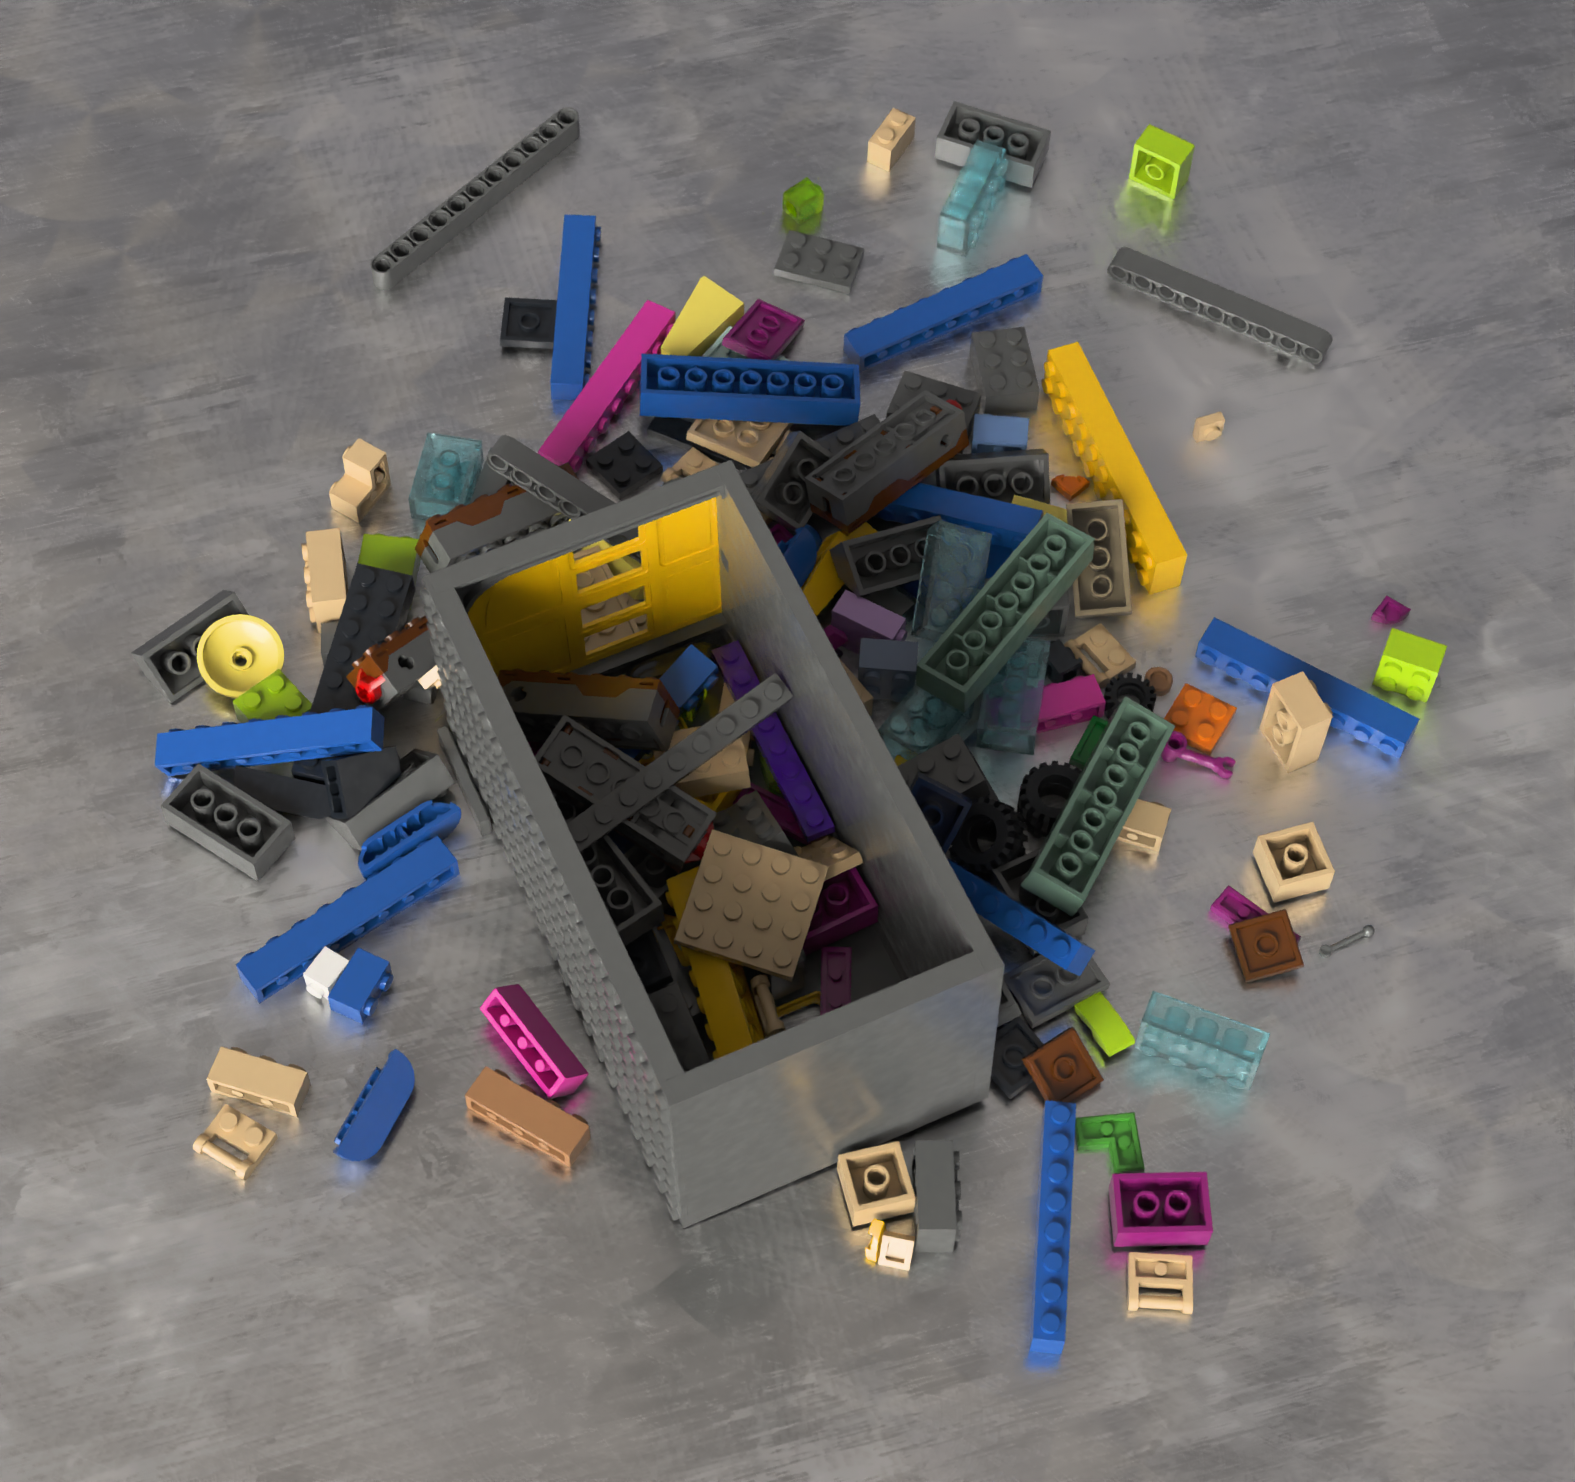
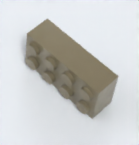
[1066,499,1132,619]

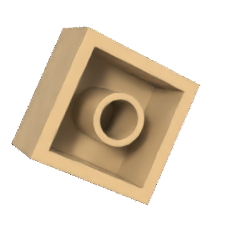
[1253,822,1335,903]
[837,1141,916,1226]

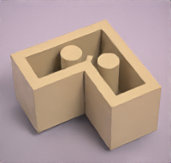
[329,438,391,523]

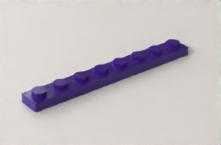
[711,640,835,843]

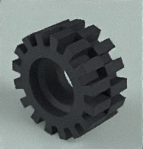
[1104,673,1156,719]

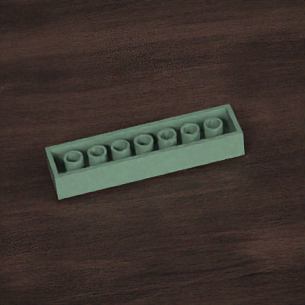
[916,513,1095,713]
[1020,696,1175,916]

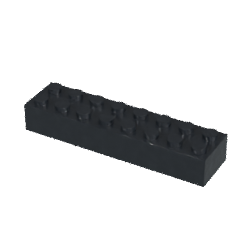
[291,563,416,785]

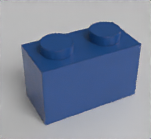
[328,948,394,1024]

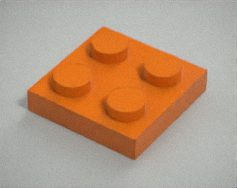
[1164,683,1237,756]

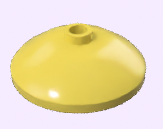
[197,614,284,698]

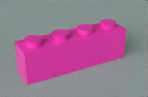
[984,674,1106,745]
[480,984,589,1099]

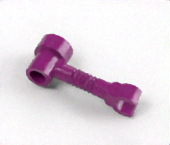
[1161,731,1236,779]

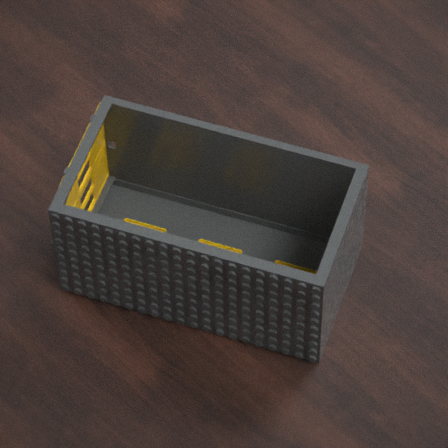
[420,460,1005,1229]

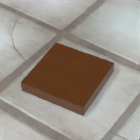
[1228,909,1304,983]
[1022,1027,1104,1103]

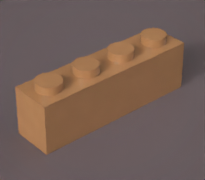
[465,1066,591,1168]

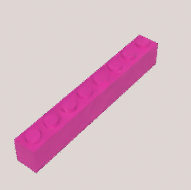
[538,300,676,473]

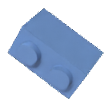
[971,414,1029,454]

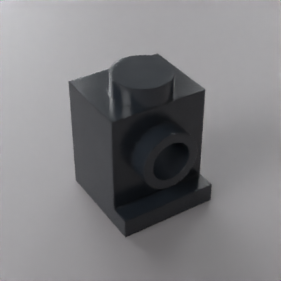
[1038,639,1083,683]

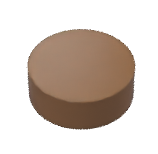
[1144,667,1173,696]

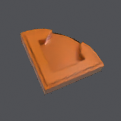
[1051,475,1090,501]

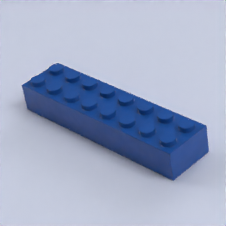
[639,354,861,426]

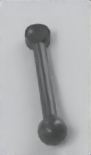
[1319,925,1375,958]

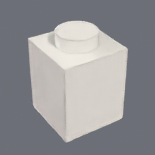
[303,947,349,1000]

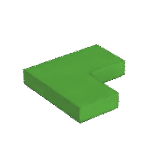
[1075,1112,1145,1174]

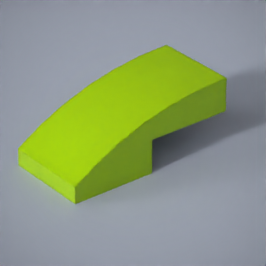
[1075,992,1135,1057]

